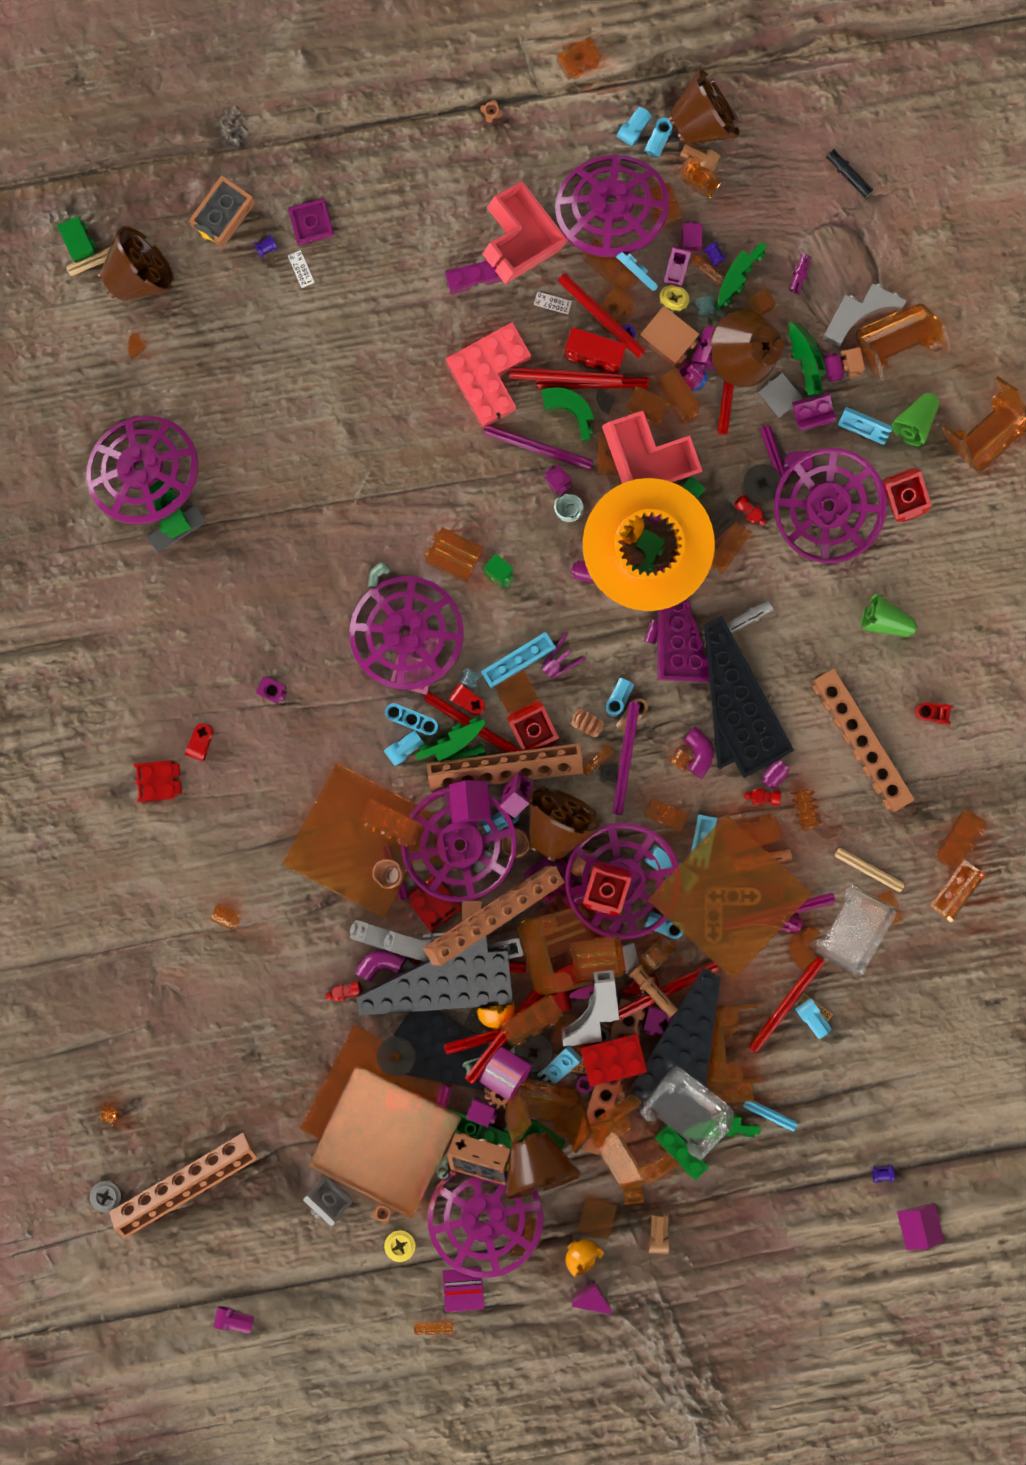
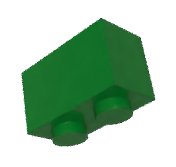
[57,216,97,262]

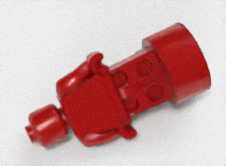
[733,494,766,526]
[744,788,781,807]
[622,973,660,997]
[325,981,363,1002]

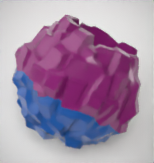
[678,362,708,391]

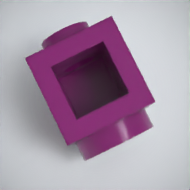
[544,465,573,496]

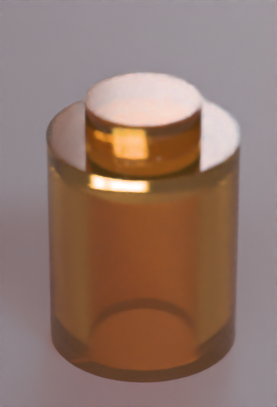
[210,903,241,930]

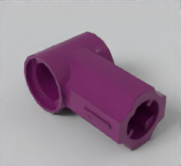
[213,1306,254,1334]

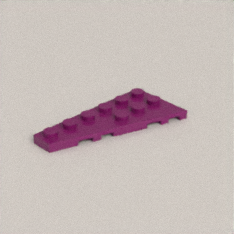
[658,565,709,683]

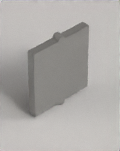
[758,373,803,418]

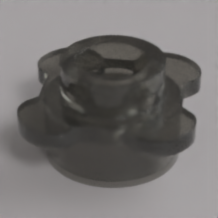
[599,763,618,783]

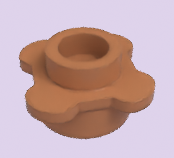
[480,100,502,123]
[372,1201,394,1224]

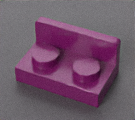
[792,392,836,430]

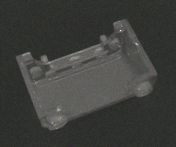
[815,885,898,977]
[640,1067,734,1160]

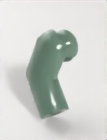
[368,562,390,587]
[436,1150,449,1179]

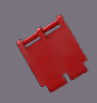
[134,760,182,802]
[408,877,462,933]

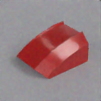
[882,468,932,522]
[506,701,559,751]
[583,862,632,916]

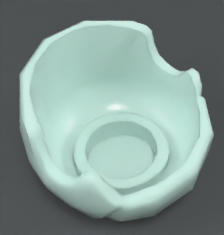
[554,493,584,523]

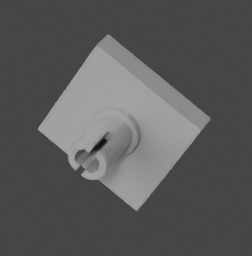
[303,1175,353,1227]

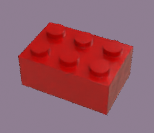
[564,327,627,373]
[580,1033,647,1087]

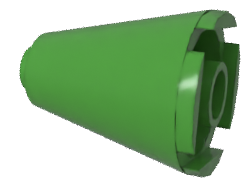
[891,393,940,447]
[861,594,917,637]

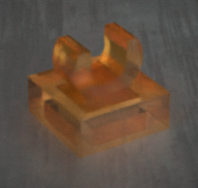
[624,1181,644,1204]

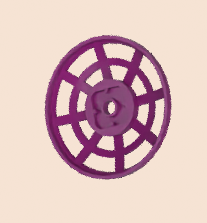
[555,155,669,257]
[86,416,199,525]
[774,448,887,563]
[349,576,464,690]
[401,788,517,902]
[565,823,681,939]
[427,1170,544,1278]

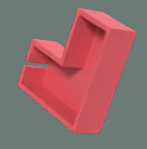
[482,181,568,284]
[446,322,531,429]
[602,411,703,484]

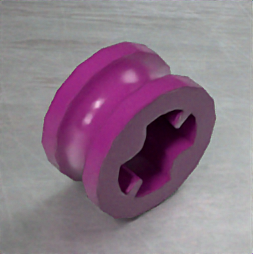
[576,1075,593,1093]

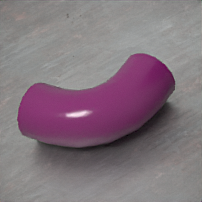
[683,726,713,779]
[354,950,407,982]

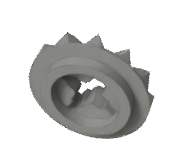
[90,1181,121,1213]

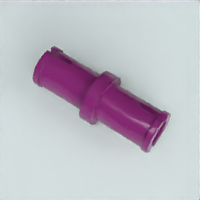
[789,254,812,294]

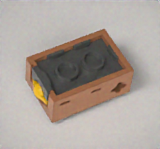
[188,175,255,249]
[447,1133,511,1186]

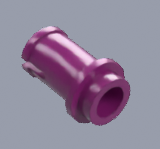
[644,619,658,645]

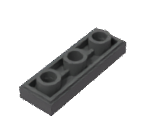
[147,506,206,553]

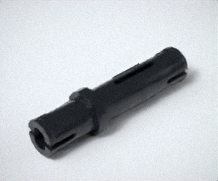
[825,149,874,198]

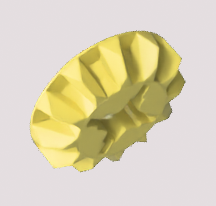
[659,285,690,312]
[384,1230,416,1262]

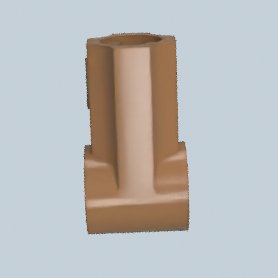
[680,142,720,175]
[615,699,648,732]
[648,1214,669,1254]

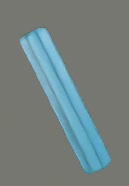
[743,1098,798,1131]

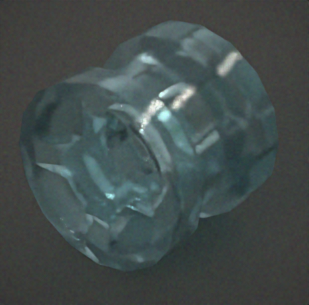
[695,296,717,316]
[459,668,482,689]

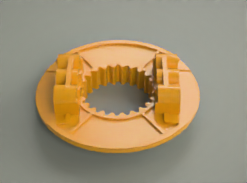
[583,478,715,611]

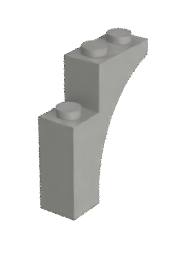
[822,283,906,348]
[350,920,430,962]
[561,970,619,1046]

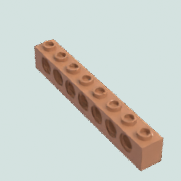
[812,668,915,812]
[427,744,583,793]
[423,866,565,966]
[576,997,646,1155]
[109,1133,258,1239]

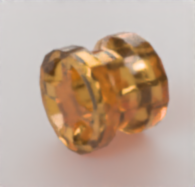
[668,748,693,771]
[99,1103,120,1127]

